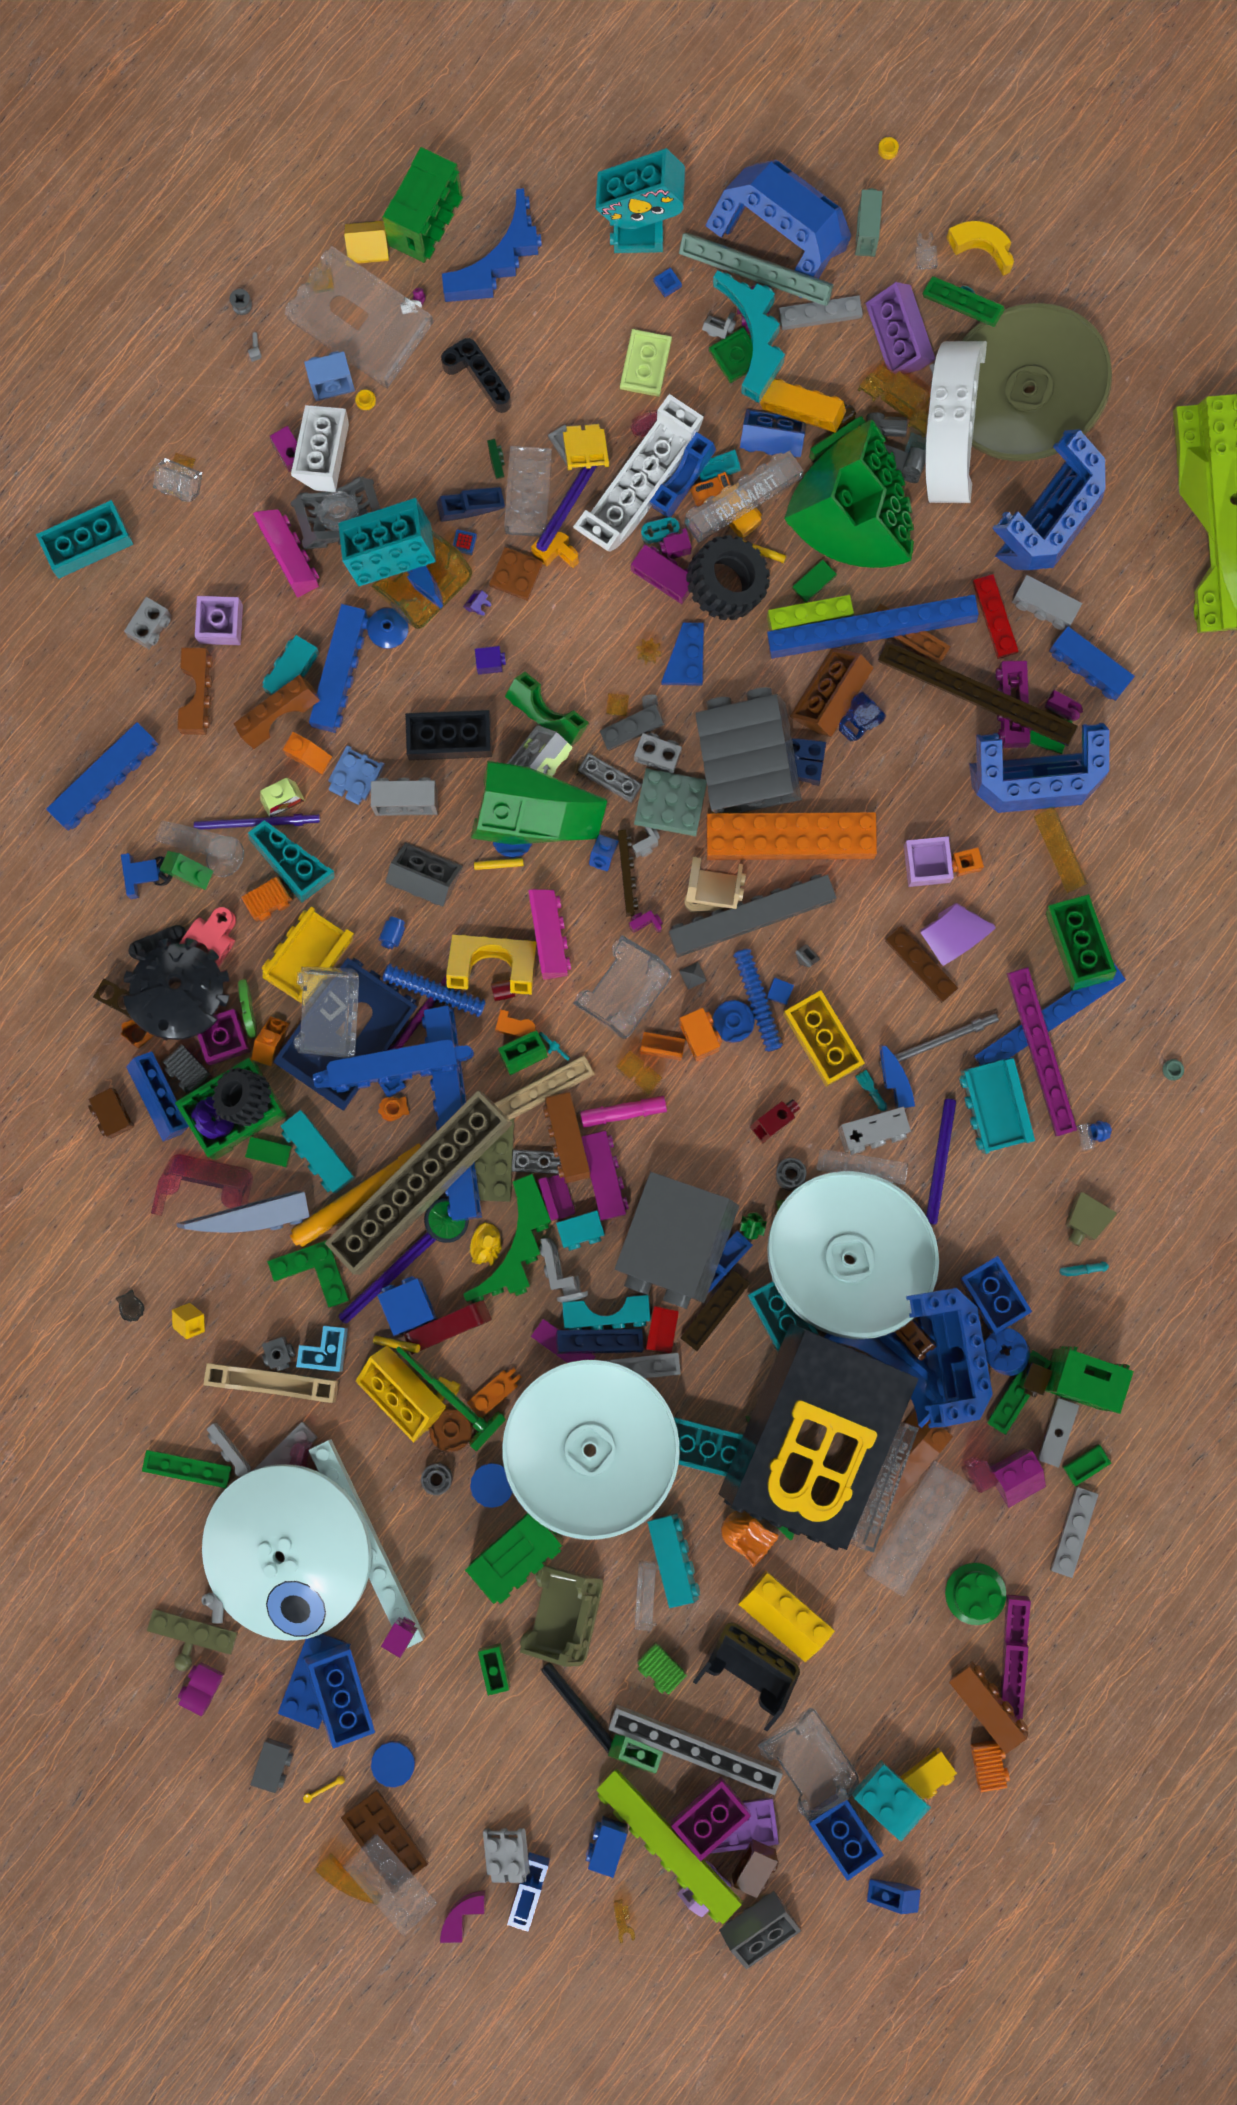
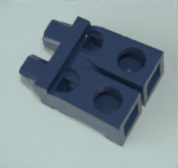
[792,738,826,786]

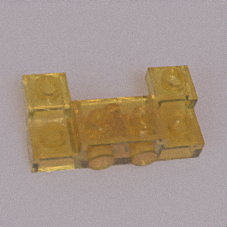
[858,364,931,438]

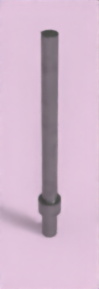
[878,1013,999,1070]

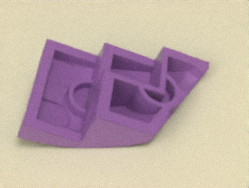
[920,903,996,966]

